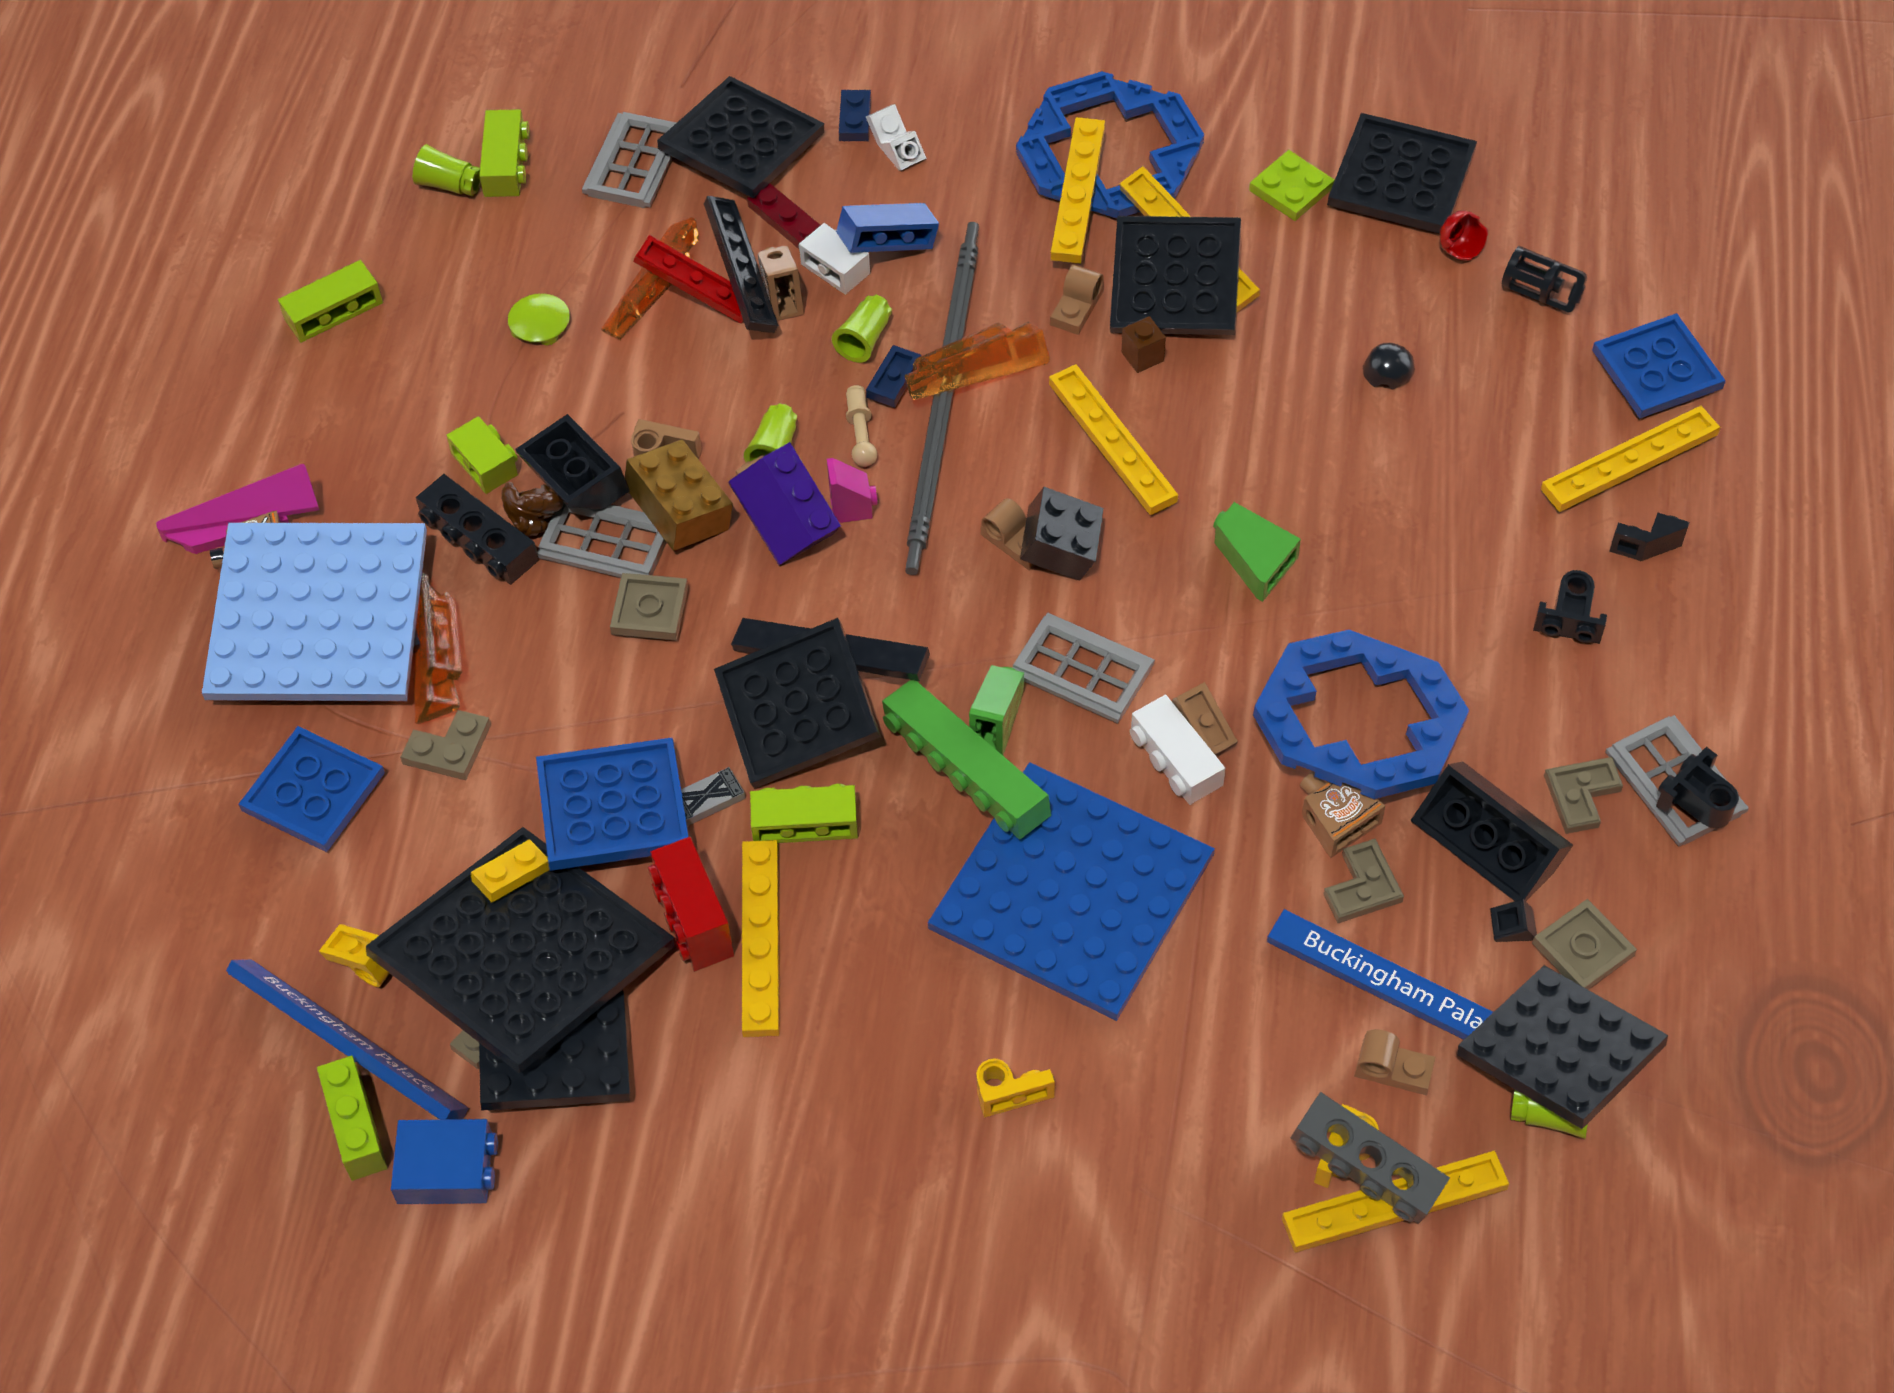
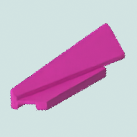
[156,464,319,554]

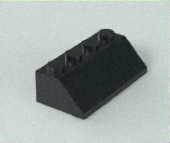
[1411,762,1573,901]

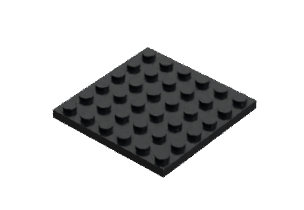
[366,827,675,1074]

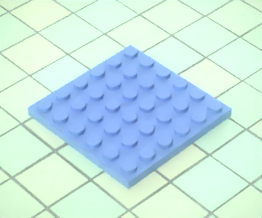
[202,523,427,701]

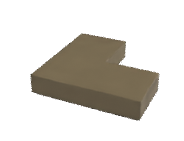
[1544,757,1623,834]
[1324,839,1404,923]

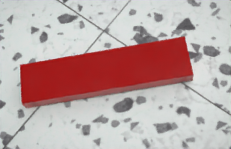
[633,235,743,324]

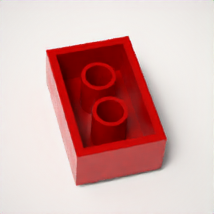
[648,836,734,972]

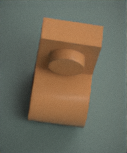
[1050,264,1104,335]
[631,419,702,459]
[981,498,1035,570]
[1172,682,1238,754]
[1354,1029,1436,1095]

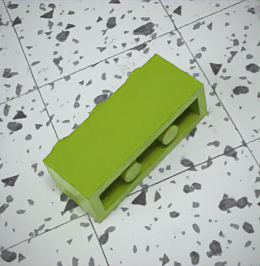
[479,109,530,197]
[278,260,383,343]
[750,784,858,843]
[317,1055,388,1181]

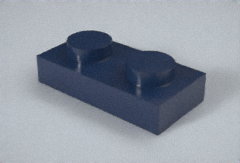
[839,90,871,141]
[866,345,922,408]

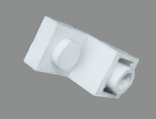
[866,104,926,171]

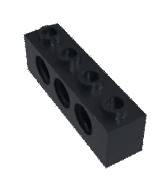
[416,474,539,585]

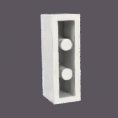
[1130,694,1225,805]

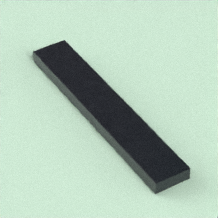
[704,196,779,333]
[731,618,930,681]

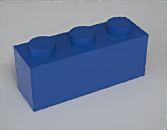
[836,203,939,253]

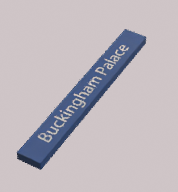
[1267,909,1493,1040]
[226,959,469,1120]

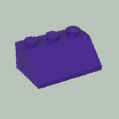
[728,442,841,566]

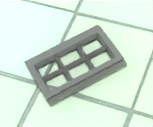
[582,112,676,208]
[537,502,667,578]
[1012,613,1155,723]
[1605,715,1749,846]

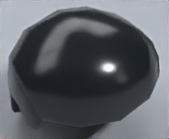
[1362,343,1415,390]

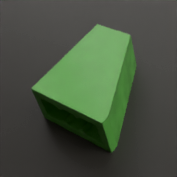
[1213,502,1301,602]
[969,665,1024,755]

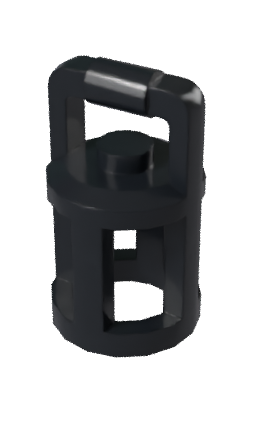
[1501,246,1587,312]

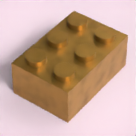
[625,439,733,551]

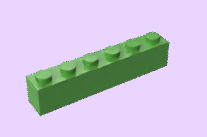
[882,680,1051,839]

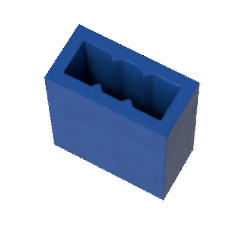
[391,1119,498,1204]

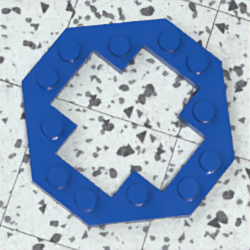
[1016,71,1204,218]
[1253,630,1469,799]

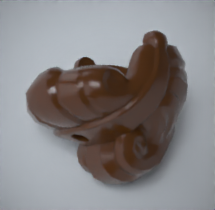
[501,482,564,536]

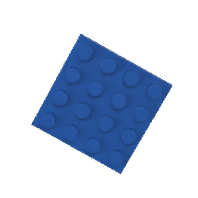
[536,737,689,871]

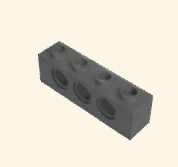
[1290,1092,1450,1224]

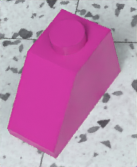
[827,458,878,523]

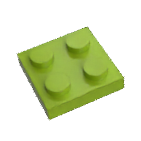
[1249,150,1335,221]

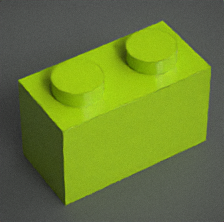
[446,416,518,494]

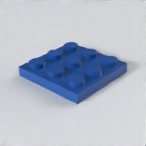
[1592,313,1726,419]
[238,726,385,852]

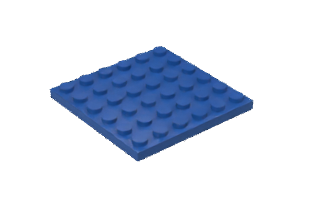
[928,762,1215,1021]

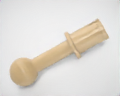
[846,385,877,467]

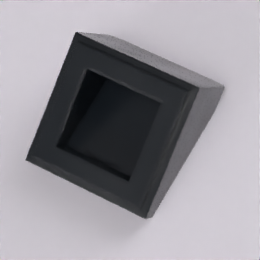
[1490,899,1537,942]

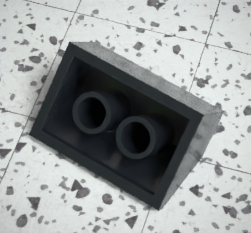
[515,414,629,509]

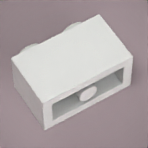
[799,223,870,295]

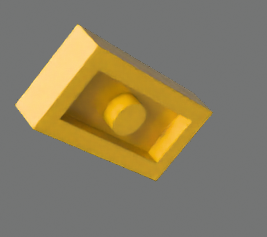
[471,839,550,902]

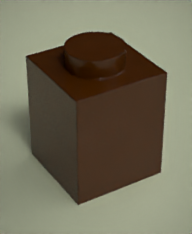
[1121,316,1166,373]

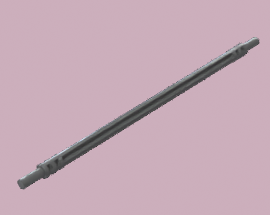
[905,222,979,575]

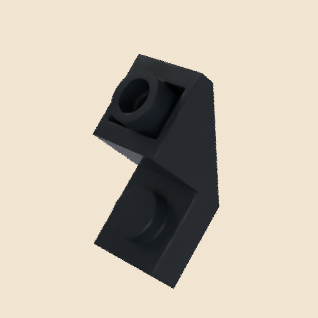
[1609,512,1690,561]

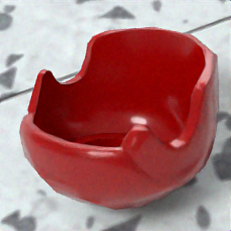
[1440,210,1488,261]

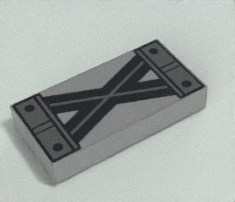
[681,767,745,826]

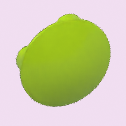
[508,294,570,345]

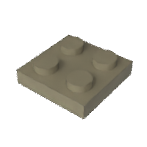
[610,573,688,641]
[1532,899,1637,990]

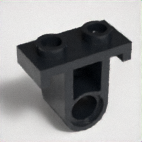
[1533,570,1607,644]
[1656,747,1739,828]

